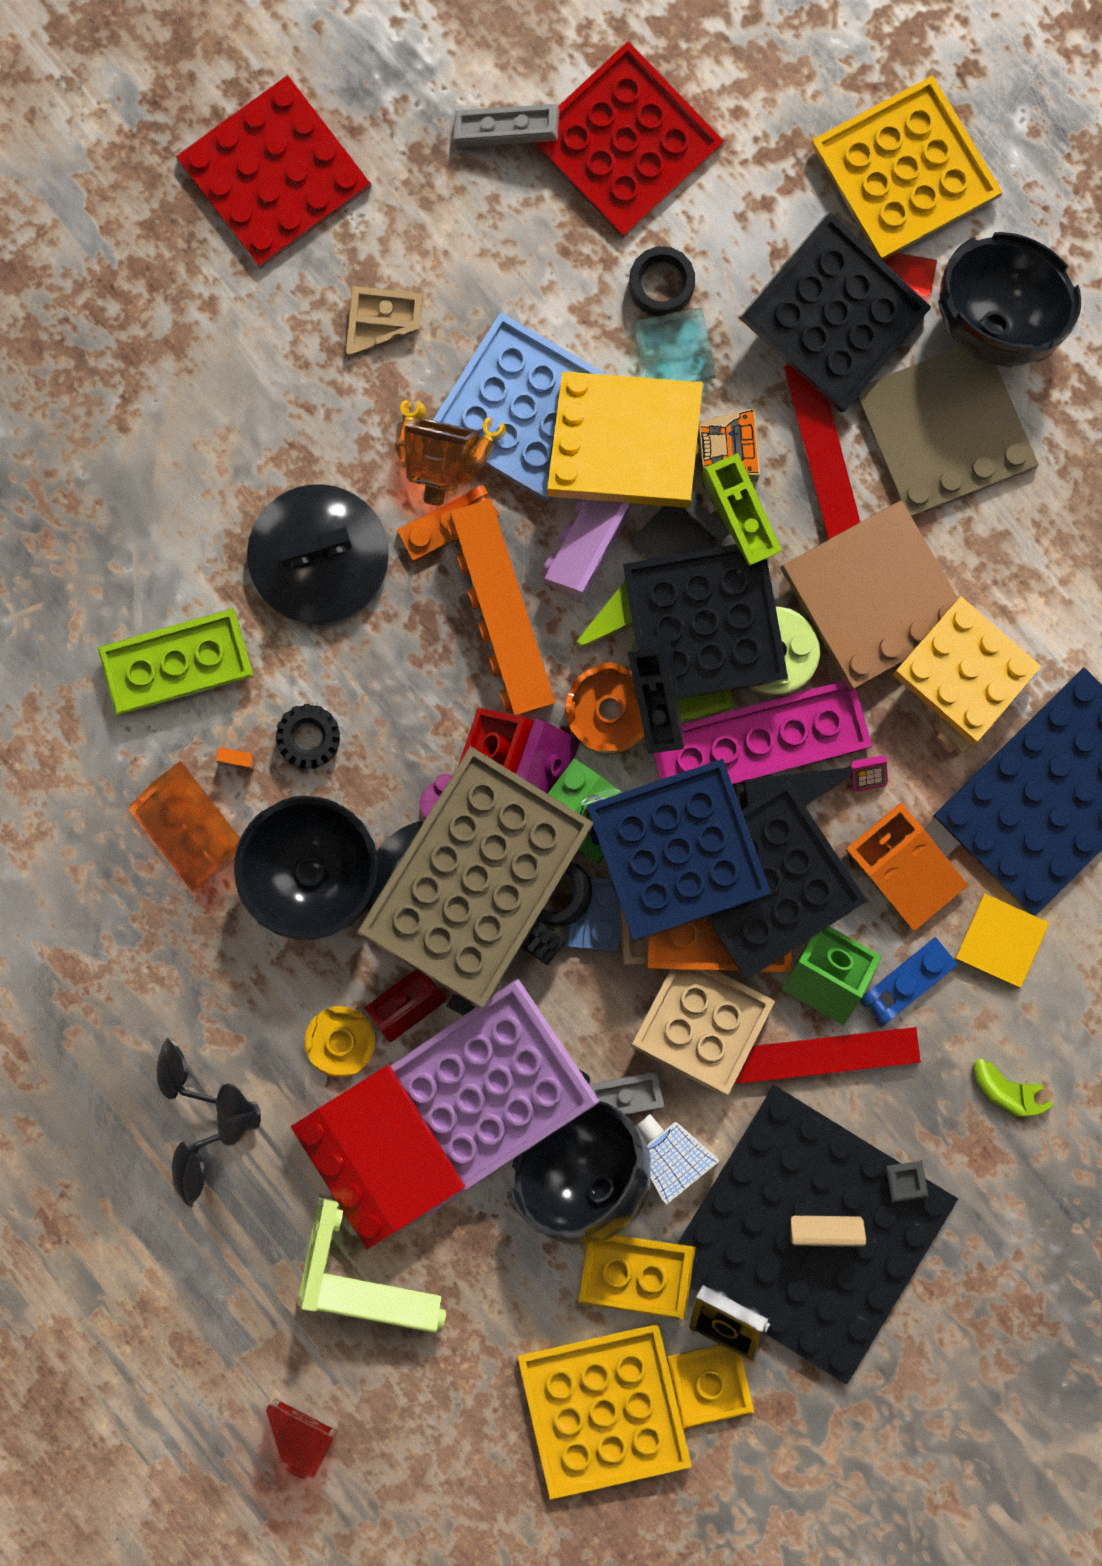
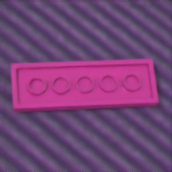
[652,681,872,785]

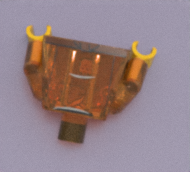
[394,400,506,505]

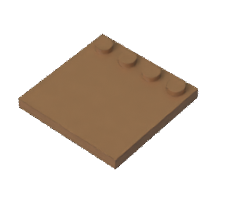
[780,500,958,691]

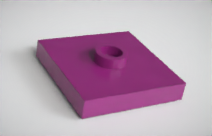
[516,719,580,794]

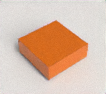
[215,747,256,771]

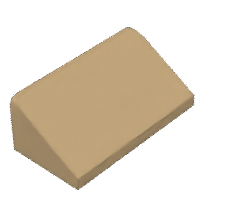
[790,1216,866,1247]

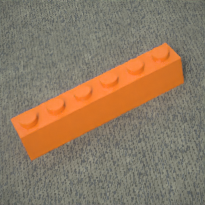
[446,499,555,715]

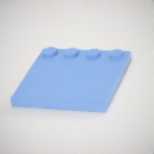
[432,312,607,502]

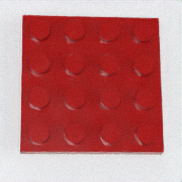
[176,75,372,268]

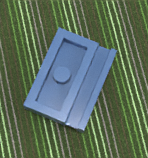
[567,877,620,953]

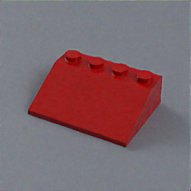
[290,1064,466,1250]

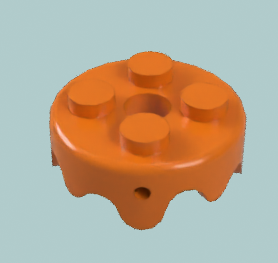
[565,662,645,754]

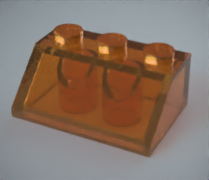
[128,761,241,892]

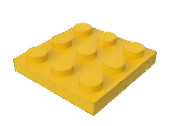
[892,596,1041,745]

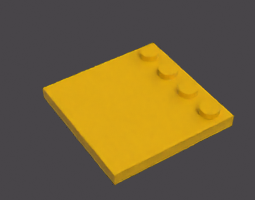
[811,75,1003,261]
[547,371,703,508]
[518,1323,692,1500]

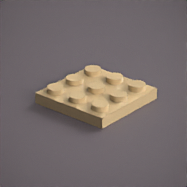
[630,969,775,1097]

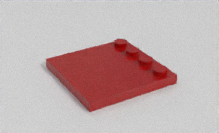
[531,41,724,238]

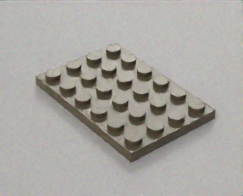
[356,746,594,1009]

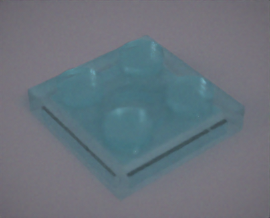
[633,307,717,382]

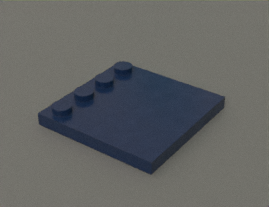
[587,759,771,942]

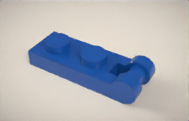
[860,937,958,1027]

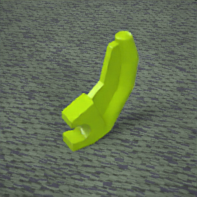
[973,1059,1054,1117]

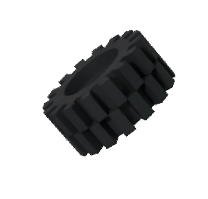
[276,704,340,769]
[521,919,565,966]

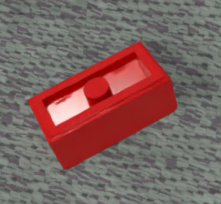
[364,969,446,1042]

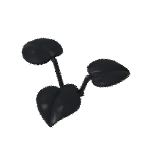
[157,1037,261,1207]

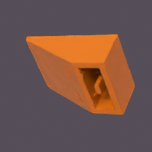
[845,803,969,931]

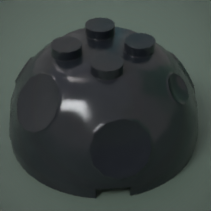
[938,232,1081,368]
[234,796,380,940]
[511,1101,651,1244]

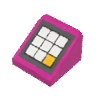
[848,755,888,792]

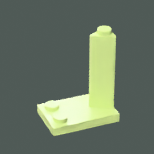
[297,1196,446,1333]

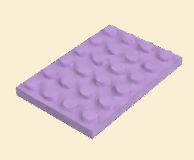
[391,979,599,1216]

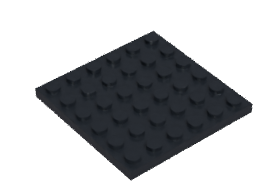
[677,1085,958,1385]

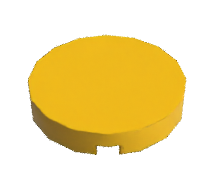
[305,1006,376,1077]

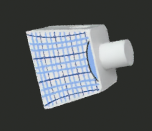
[636,1114,719,1205]

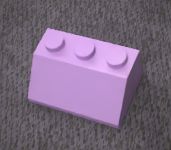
[541,499,632,604]

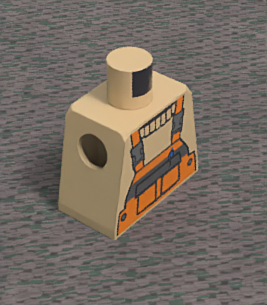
[695,409,760,482]

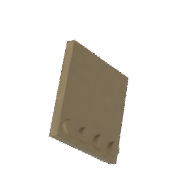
[857,346,1039,517]

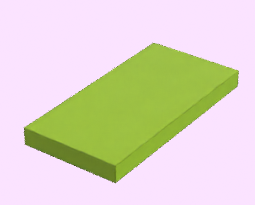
[97,608,254,716]

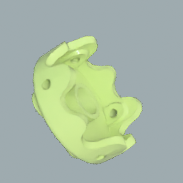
[748,607,820,698]

